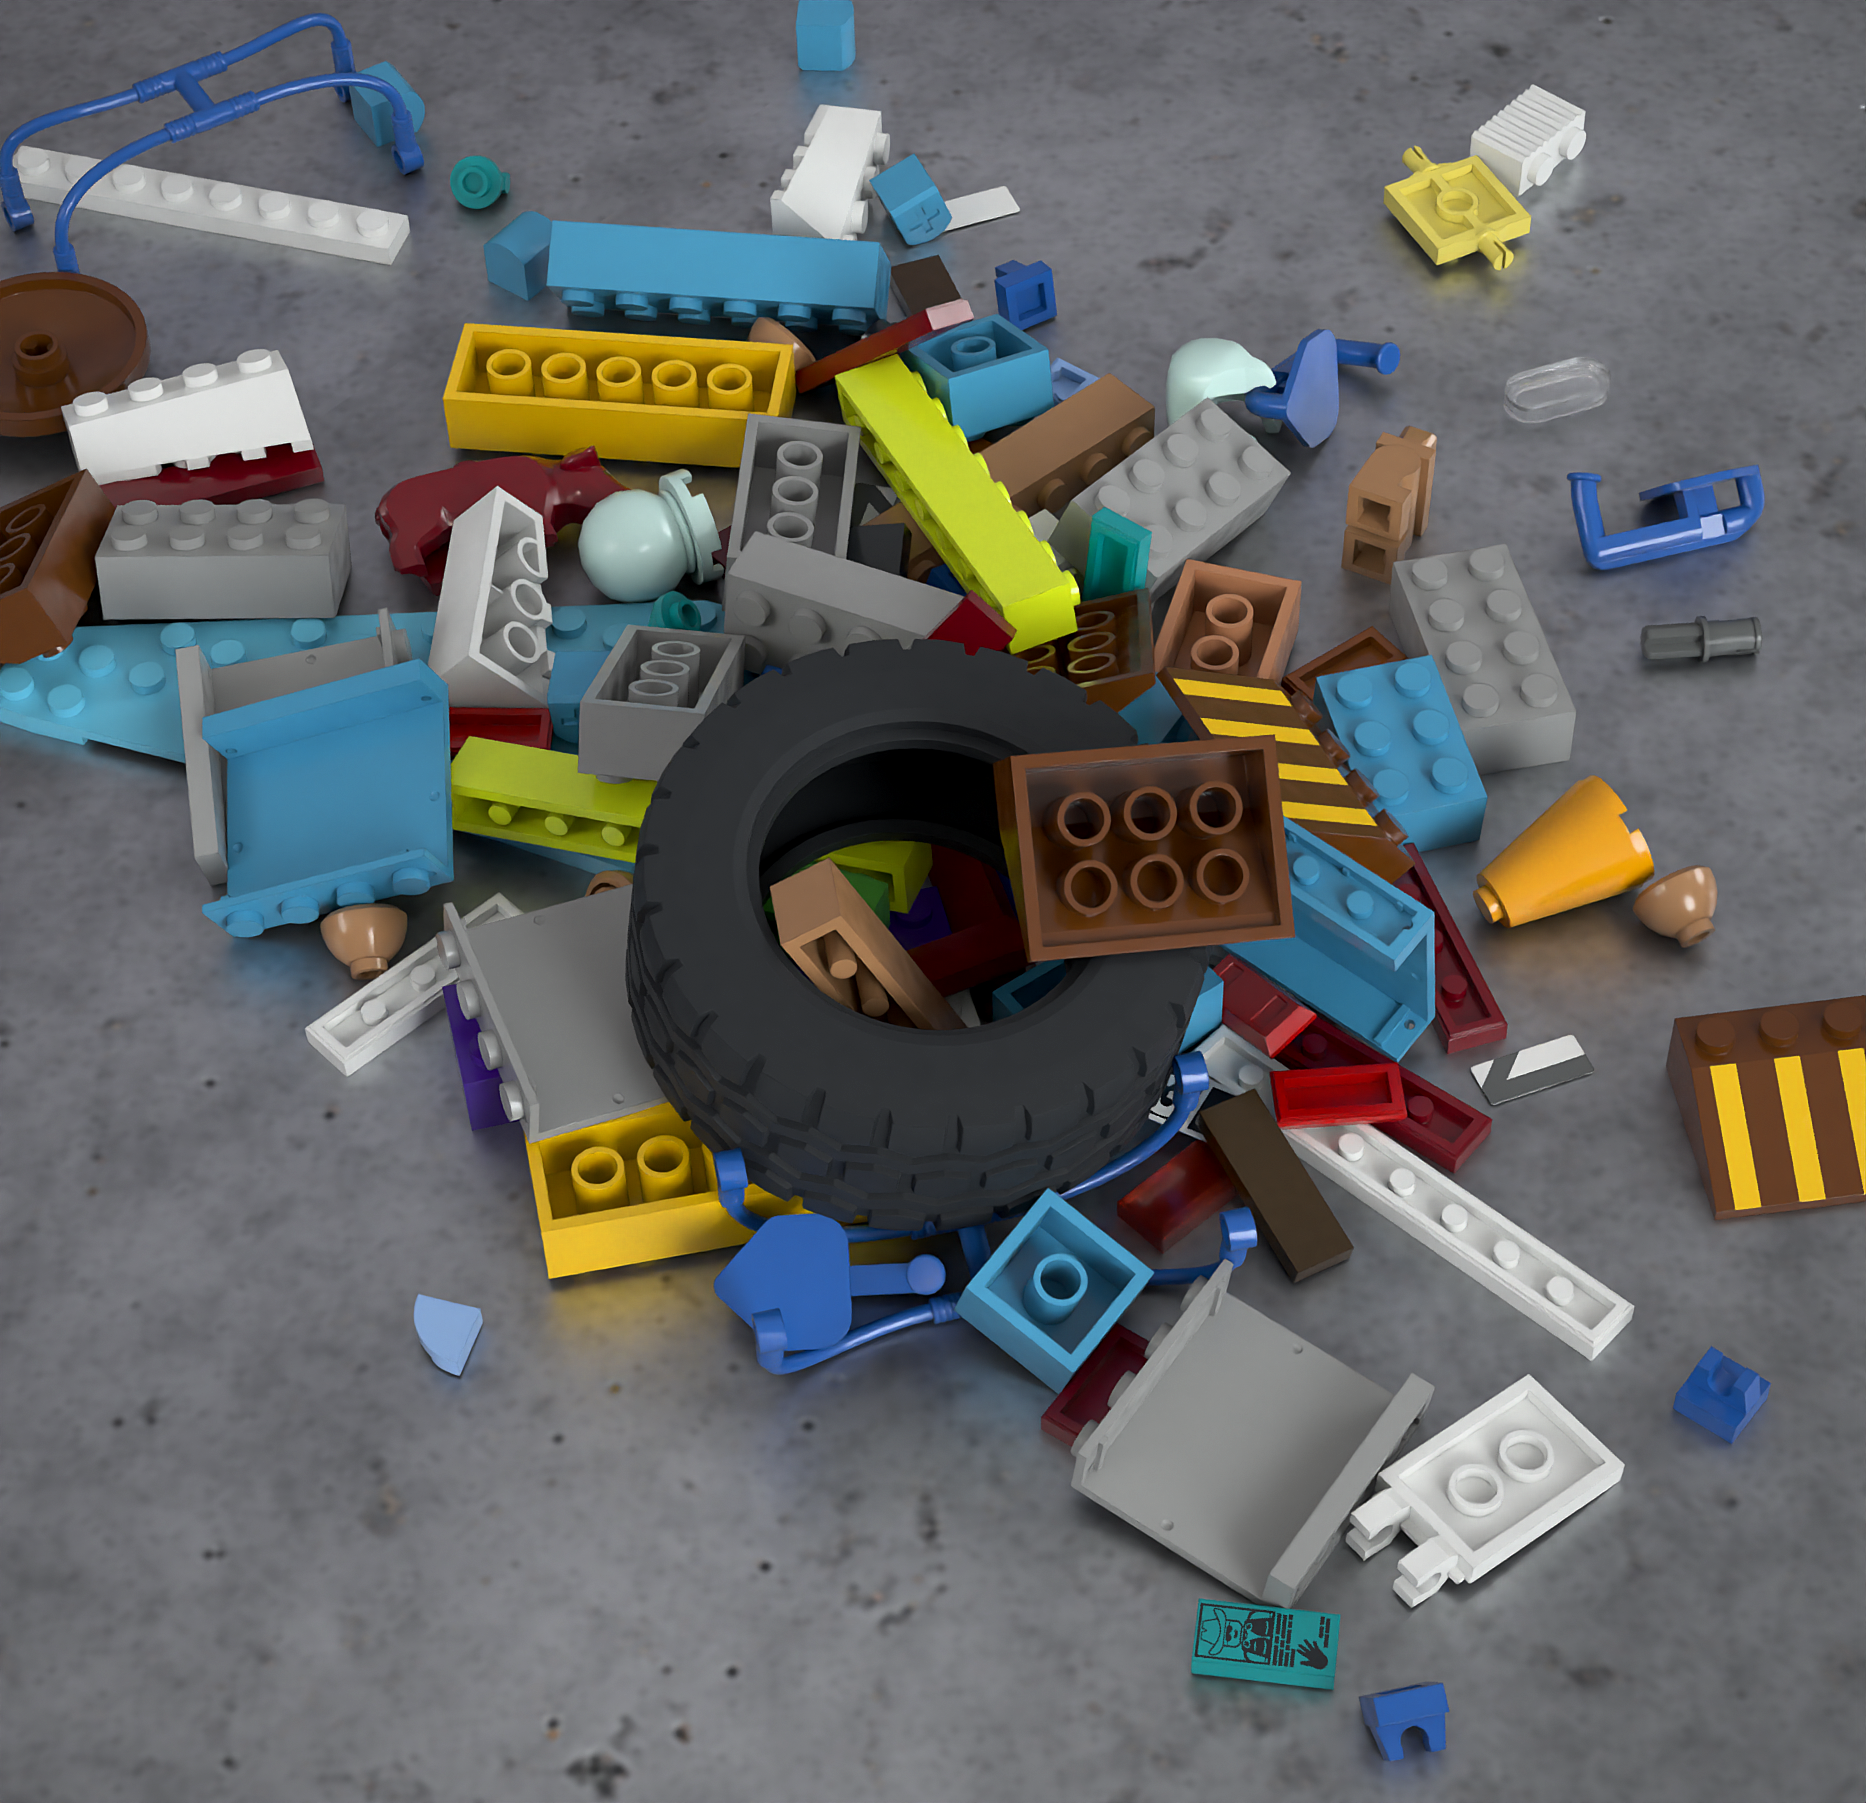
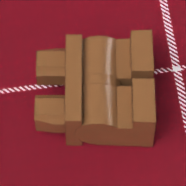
[1341,426,1437,585]

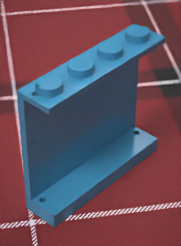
[202,658,454,938]
[1218,816,1435,1063]

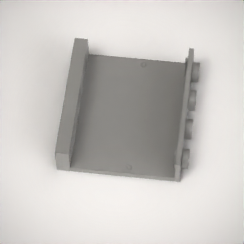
[175,608,412,886]
[436,884,669,1144]
[1070,1259,1435,1609]

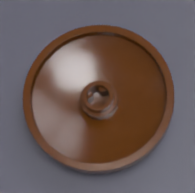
[0,272,151,437]

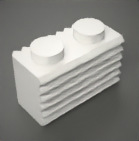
[1469,84,1586,198]

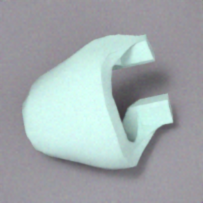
[1166,338,1282,441]

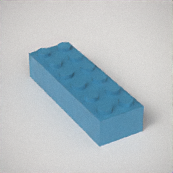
[546,220,891,336]

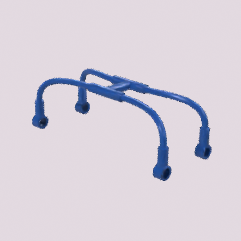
[0,13,424,274]
[713,1051,1257,1375]

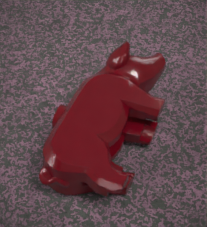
[375,445,633,596]

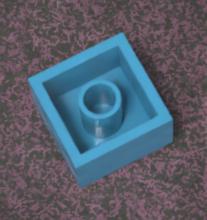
[900,314,1054,442]
[954,1188,1155,1394]

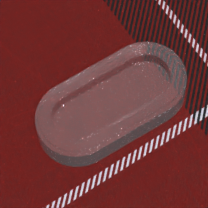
[1503,357,1611,423]

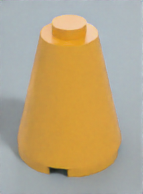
[1473,775,1655,928]

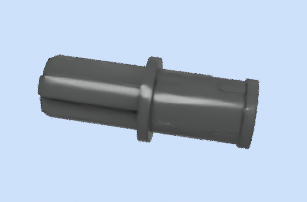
[1640,616,1762,662]

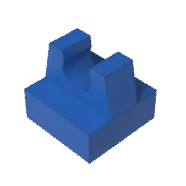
[994,260,1057,330]
[1673,1346,1771,1444]
[1358,1681,1450,1762]

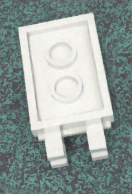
[1345,1374,1625,1608]

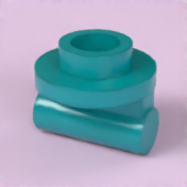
[450,155,511,209]
[647,591,701,631]

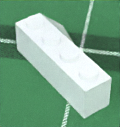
[770,104,890,241]
[61,349,314,485]
[428,486,555,708]

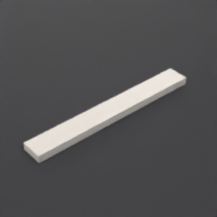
[1192,1024,1635,1361]

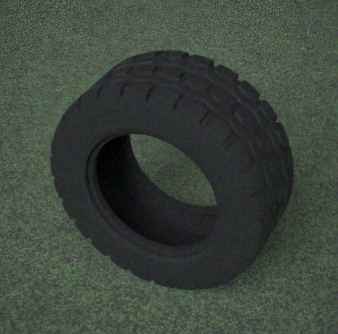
[625,639,1213,1231]

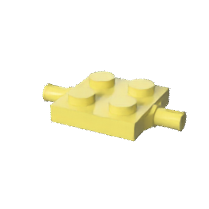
[1383,146,1531,271]

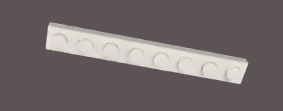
[13,145,410,265]

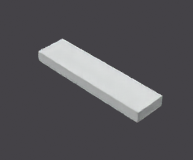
[305,892,524,1077]

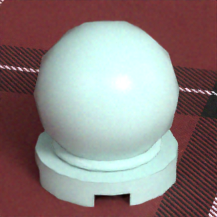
[578,469,724,604]

